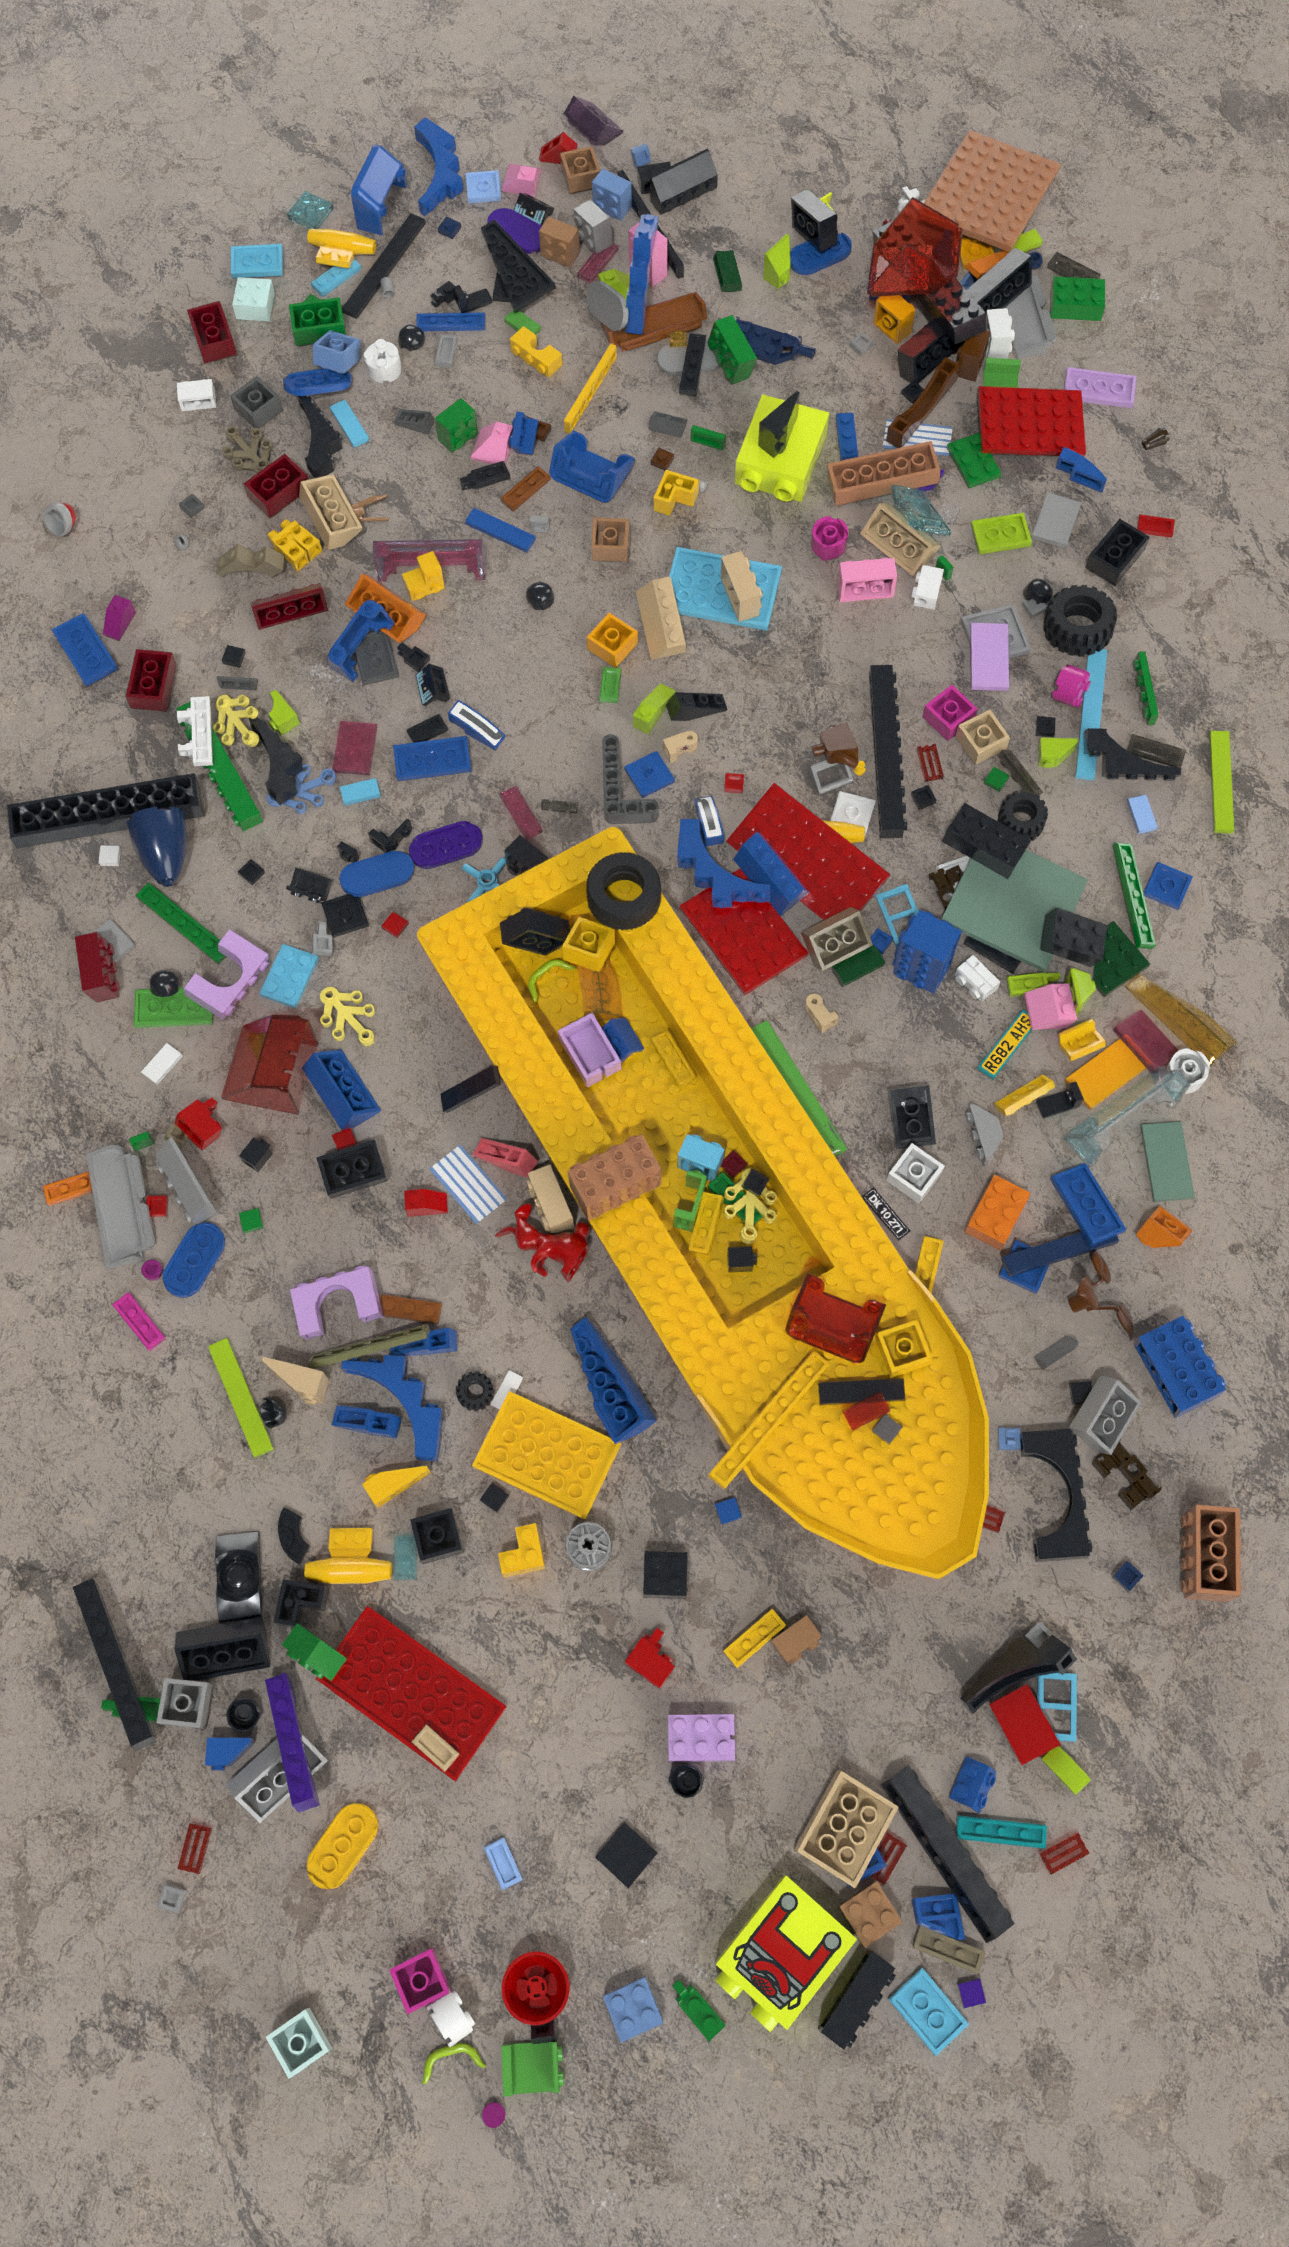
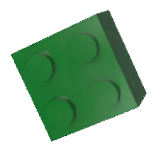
[435,398,478,453]
[282,1623,347,1681]

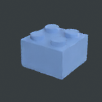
[592,169,632,221]
[313,330,361,374]
[603,1976,663,2043]

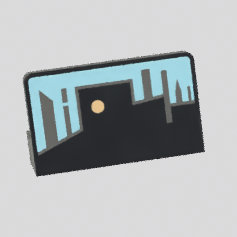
[514,193,555,225]
[416,664,450,706]

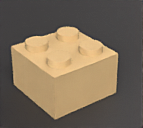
[956,710,1010,765]

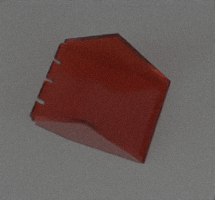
[867,197,963,297]
[221,1015,319,1115]

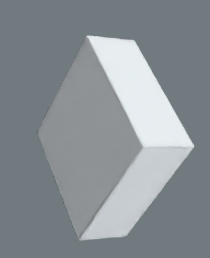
[99,846,121,866]

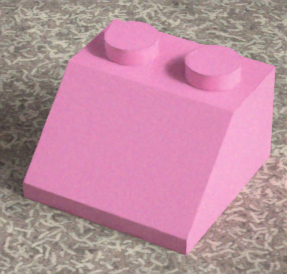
[1024,983,1077,1030]

